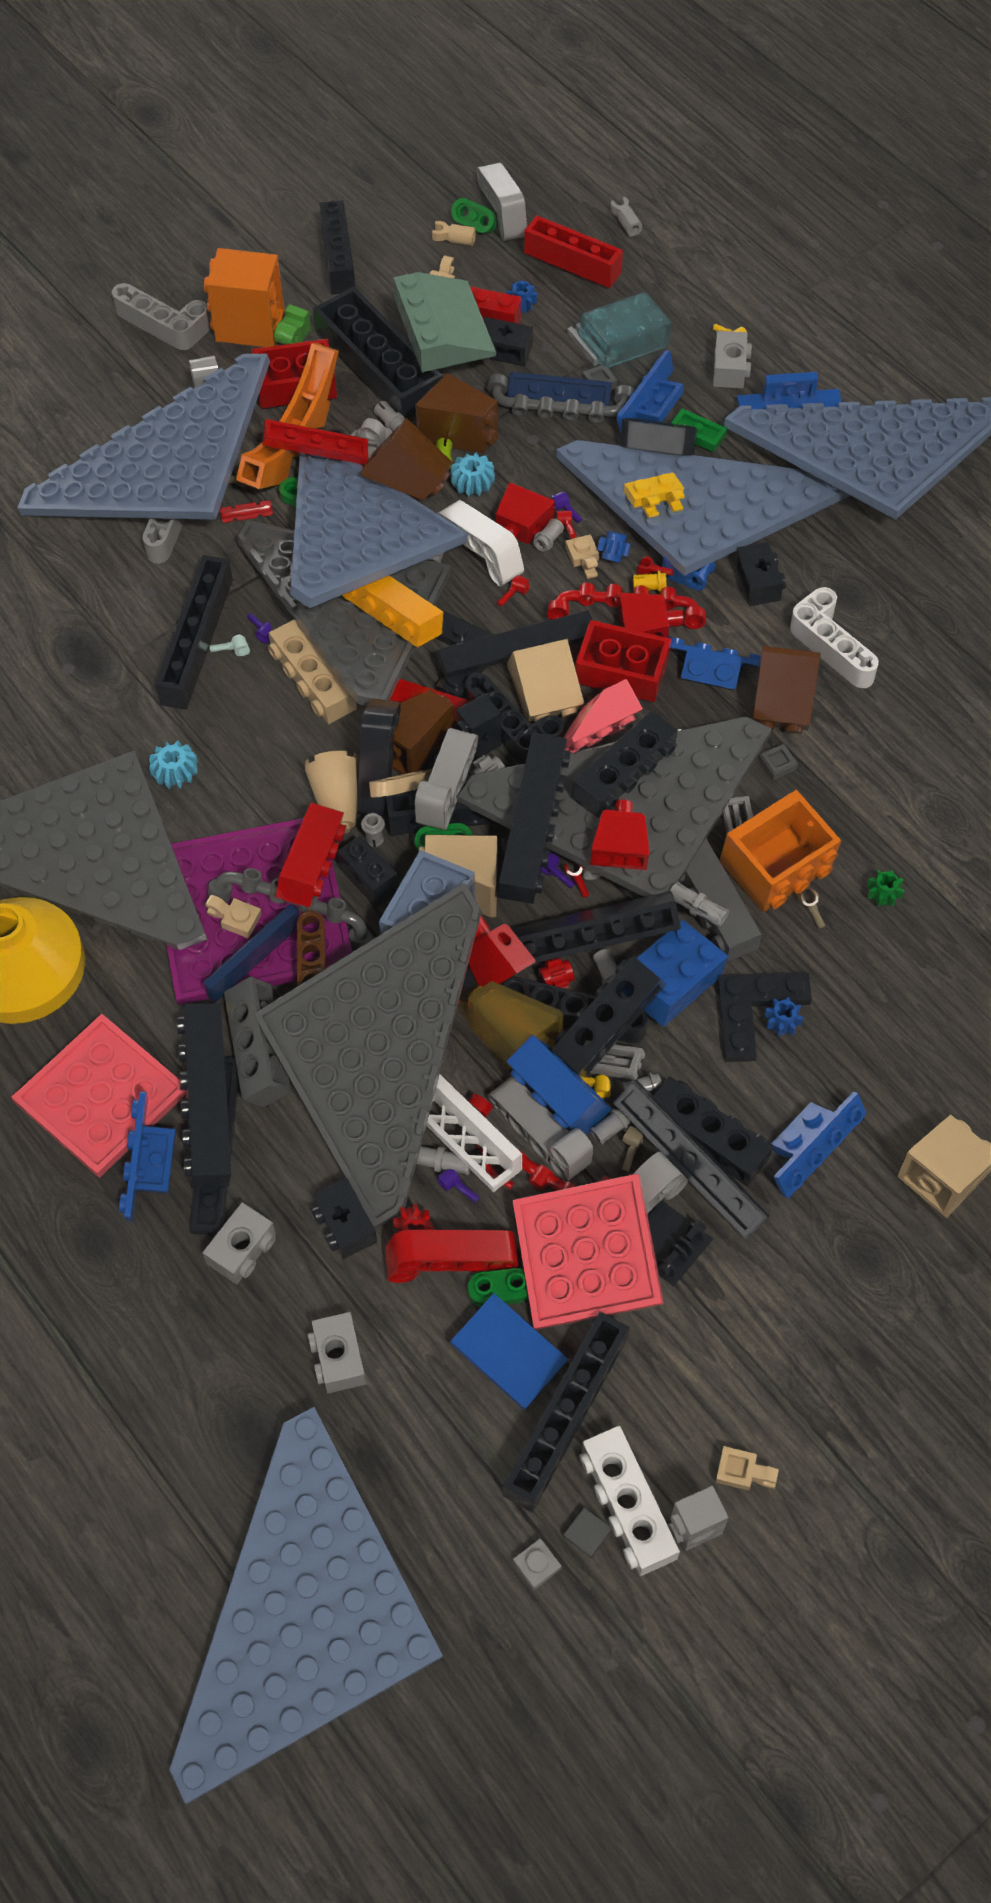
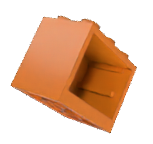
[204,248,285,347]
[720,789,841,913]

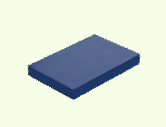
[450,1293,568,1410]

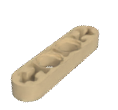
[369,769,432,797]

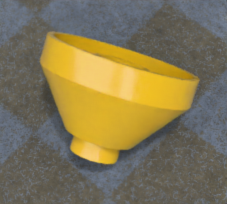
[0,897,85,1024]

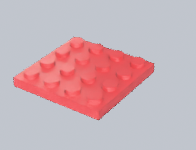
[11,1014,186,1178]
[513,1174,664,1330]

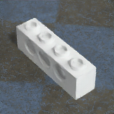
[579,1425,680,1577]

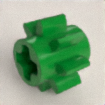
[867,870,904,907]

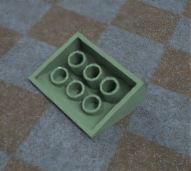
[393,272,496,372]

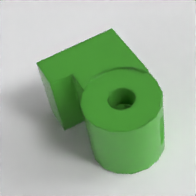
[274,304,311,345]

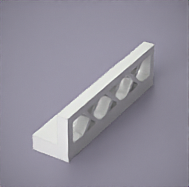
[426,1075,522,1192]

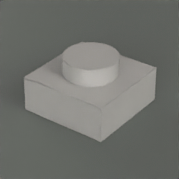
[513,1538,562,1590]

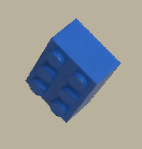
[621,920,728,1027]
[506,1034,612,1135]

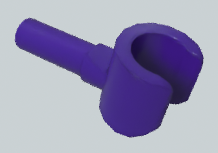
[552,492,582,524]
[247,613,272,644]
[541,852,575,889]
[437,1169,480,1203]

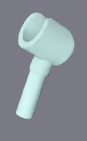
[210,635,250,656]

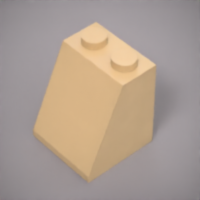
[507,639,584,722]
[419,835,497,917]
[897,1114,991,1218]

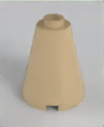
[304,750,360,834]

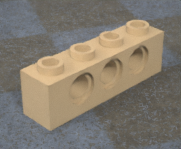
[268,619,357,724]

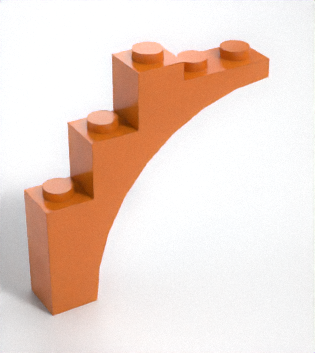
[236,343,339,489]

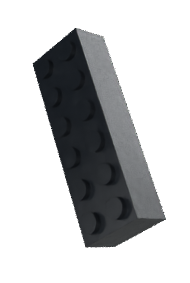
[313,286,443,419]

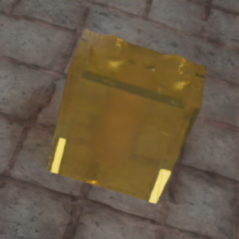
[468,981,563,1072]

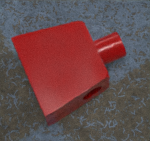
[496,482,555,544]
[619,593,683,638]
[590,799,650,870]
[468,916,536,994]

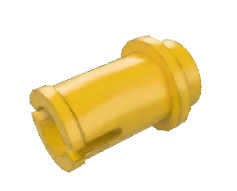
[633,570,667,592]

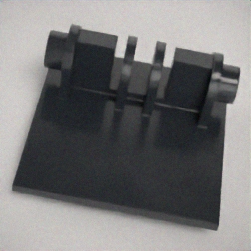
[648,1200,713,1287]

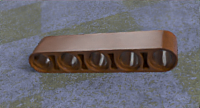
[297,910,326,987]

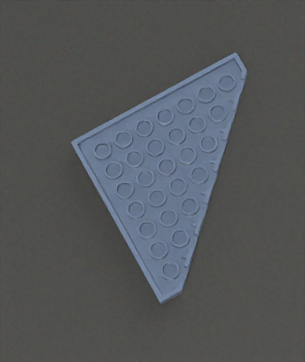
[17,354,270,519]
[724,397,991,520]
[556,440,850,576]
[290,453,468,608]
[170,1407,443,1805]

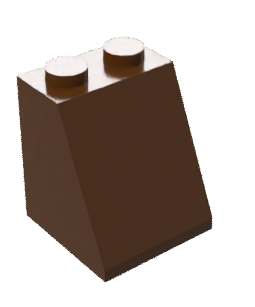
[416,373,499,453]
[360,418,452,500]
[752,646,821,734]
[392,690,454,775]

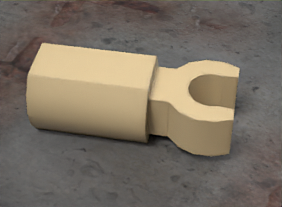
[432,221,476,247]

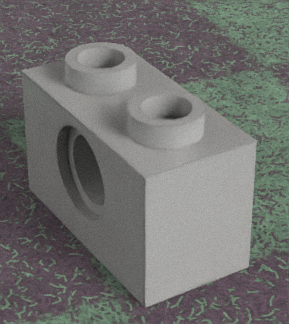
[713,331,752,388]
[203,1203,276,1284]
[308,1312,366,1394]
[668,1486,729,1551]

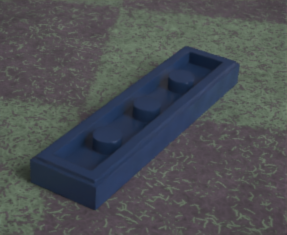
[507,372,612,406]
[204,904,300,1003]

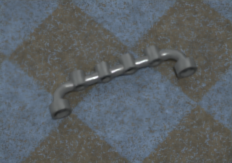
[487,374,635,423]
[207,868,372,951]

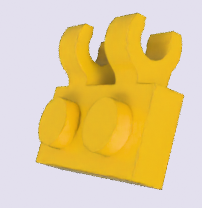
[624,473,685,518]

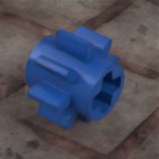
[506,281,537,313]
[597,531,631,562]
[764,997,804,1037]

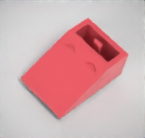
[563,679,643,754]

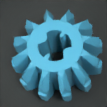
[450,452,495,497]
[149,740,198,789]

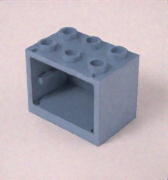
[379,850,476,934]

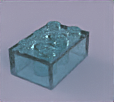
[578,291,673,368]

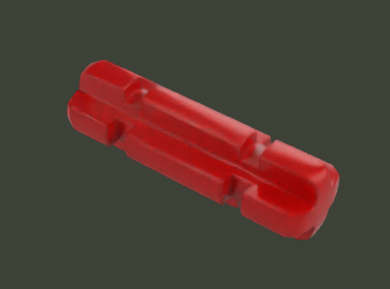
[220,500,273,523]

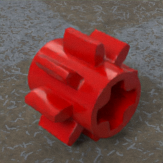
[538,958,575,989]
[393,1203,434,1233]

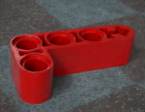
[385,1230,519,1283]

